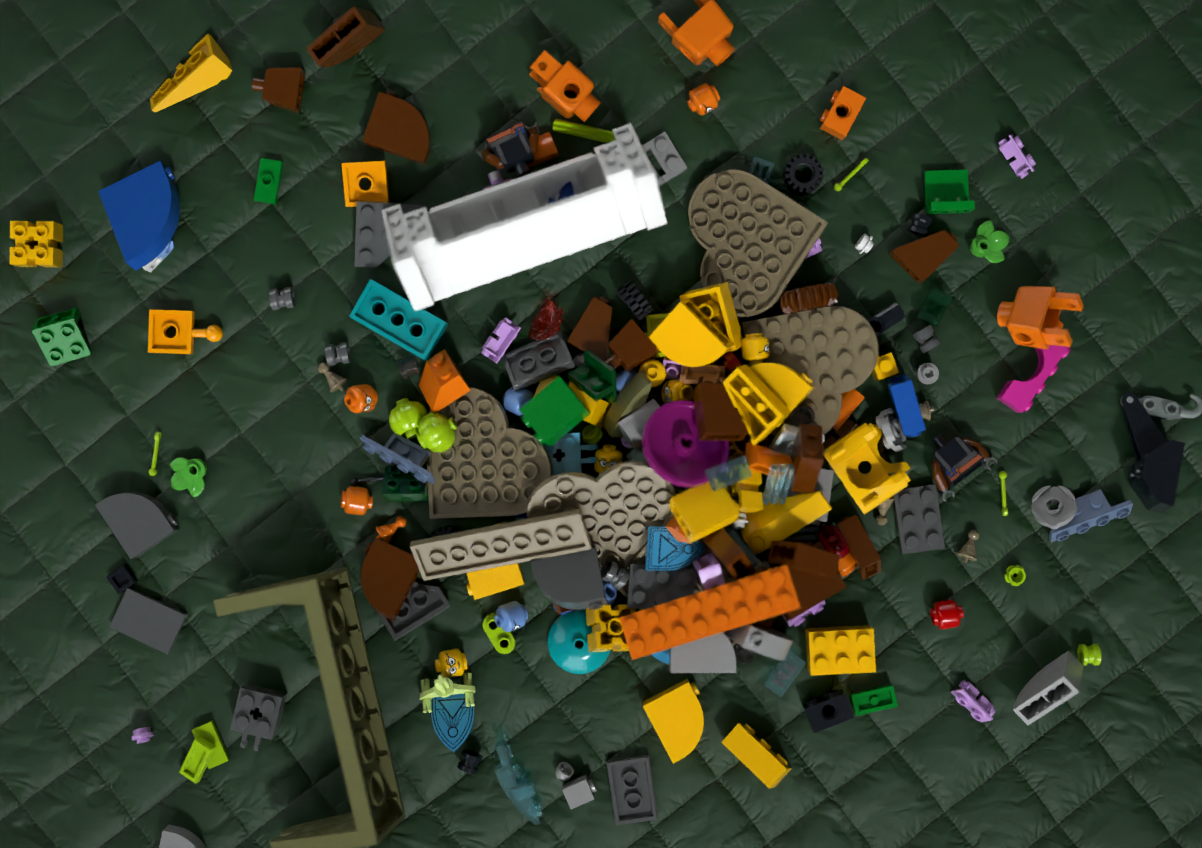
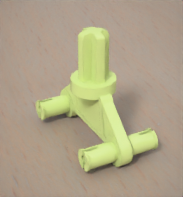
[419,673,476,713]

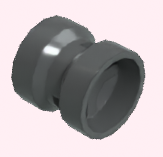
[269,287,296,310]
[912,324,941,353]
[325,342,351,366]
[601,560,630,589]

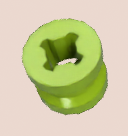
[1077,644,1101,666]

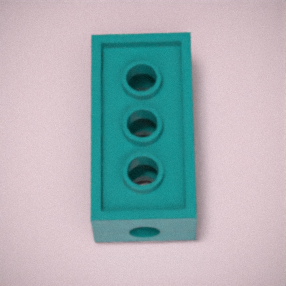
[349,279,449,361]

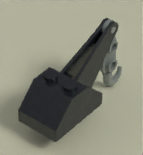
[1119,393,1202,513]

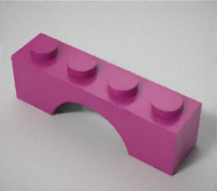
[996,341,1073,413]

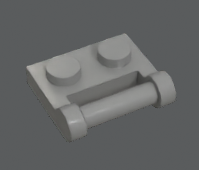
[642,132,687,187]

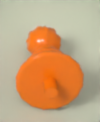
[376,516,407,544]

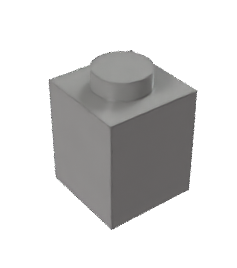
[562,775,597,809]

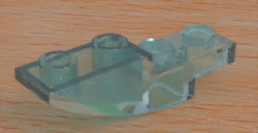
[494,740,543,825]

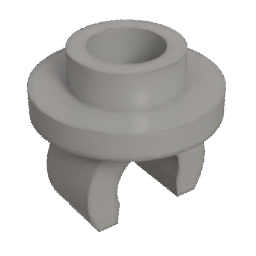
[917,363,939,384]

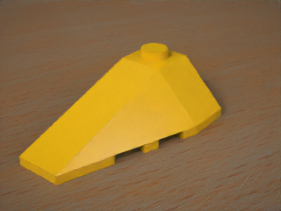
[150,33,232,112]
[741,490,832,555]

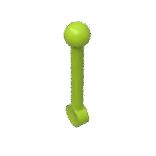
[834,158,869,191]
[148,431,162,476]
[998,471,1008,516]

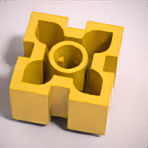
[10,221,63,268]
[723,464,763,514]
[586,604,636,652]

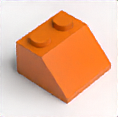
[418,349,470,414]

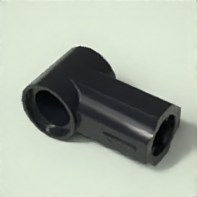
[868,302,905,336]

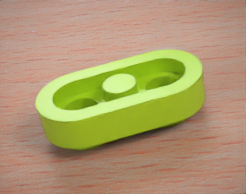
[483,613,516,654]

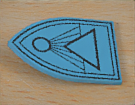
[645,526,705,571]
[431,693,474,752]

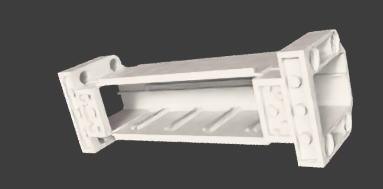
[381,123,667,311]

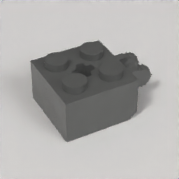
[230,683,288,752]

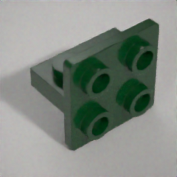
[568,349,617,404]
[381,465,429,502]

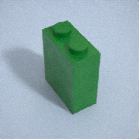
[519,376,591,447]

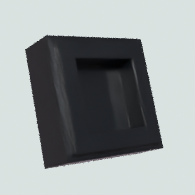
[106,564,138,594]

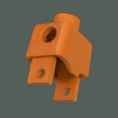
[658,0,735,67]
[529,50,601,122]
[997,286,1084,350]

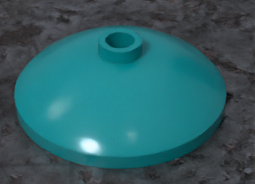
[548,609,611,674]

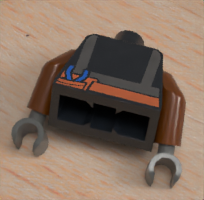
[476,121,540,177]
[931,434,997,502]

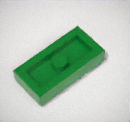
[254,158,284,205]
[850,684,898,716]

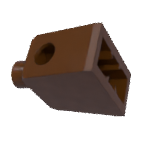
[252,68,306,113]
[604,319,658,372]

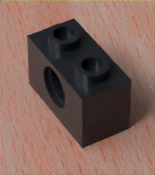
[802,689,855,733]

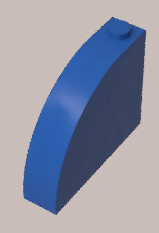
[98,161,180,271]

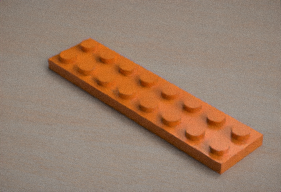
[619,565,801,660]

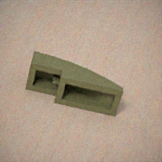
[603,371,652,437]

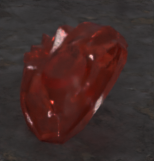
[528,299,563,340]

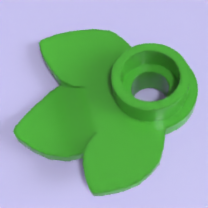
[970,221,1010,263]
[170,457,207,498]

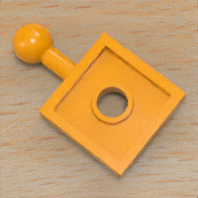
[341,160,390,207]
[148,309,223,354]

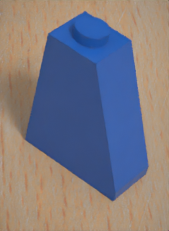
[885,374,926,437]

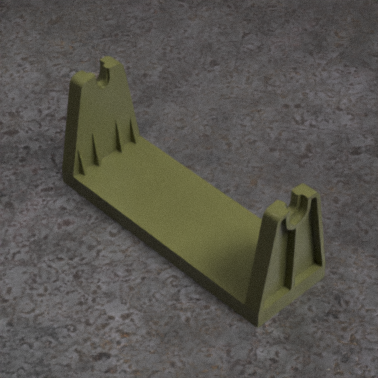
[213,567,405,848]

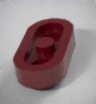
[722,351,743,376]
[818,525,850,559]

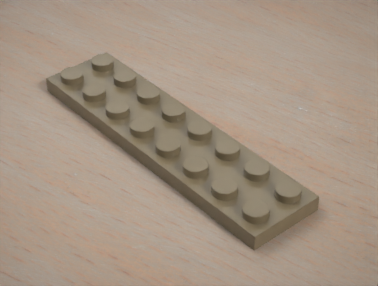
[410,509,592,581]

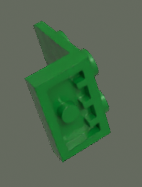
[924,169,975,214]
[31,307,91,366]

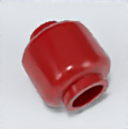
[930,600,964,630]

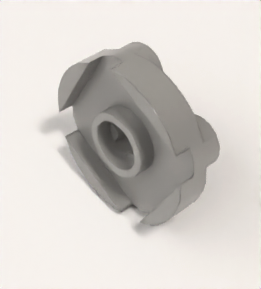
[876,408,907,452]
[1031,485,1077,529]

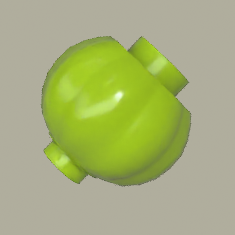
[389,398,428,440]
[416,412,458,453]

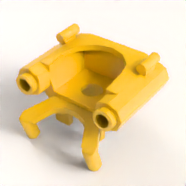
[823,423,910,515]

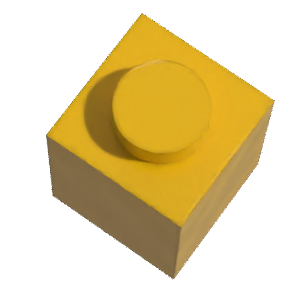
[871,352,899,381]

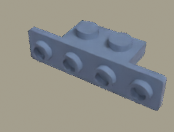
[360,433,435,484]
[1049,489,1133,542]

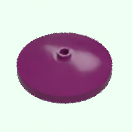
[642,401,729,487]

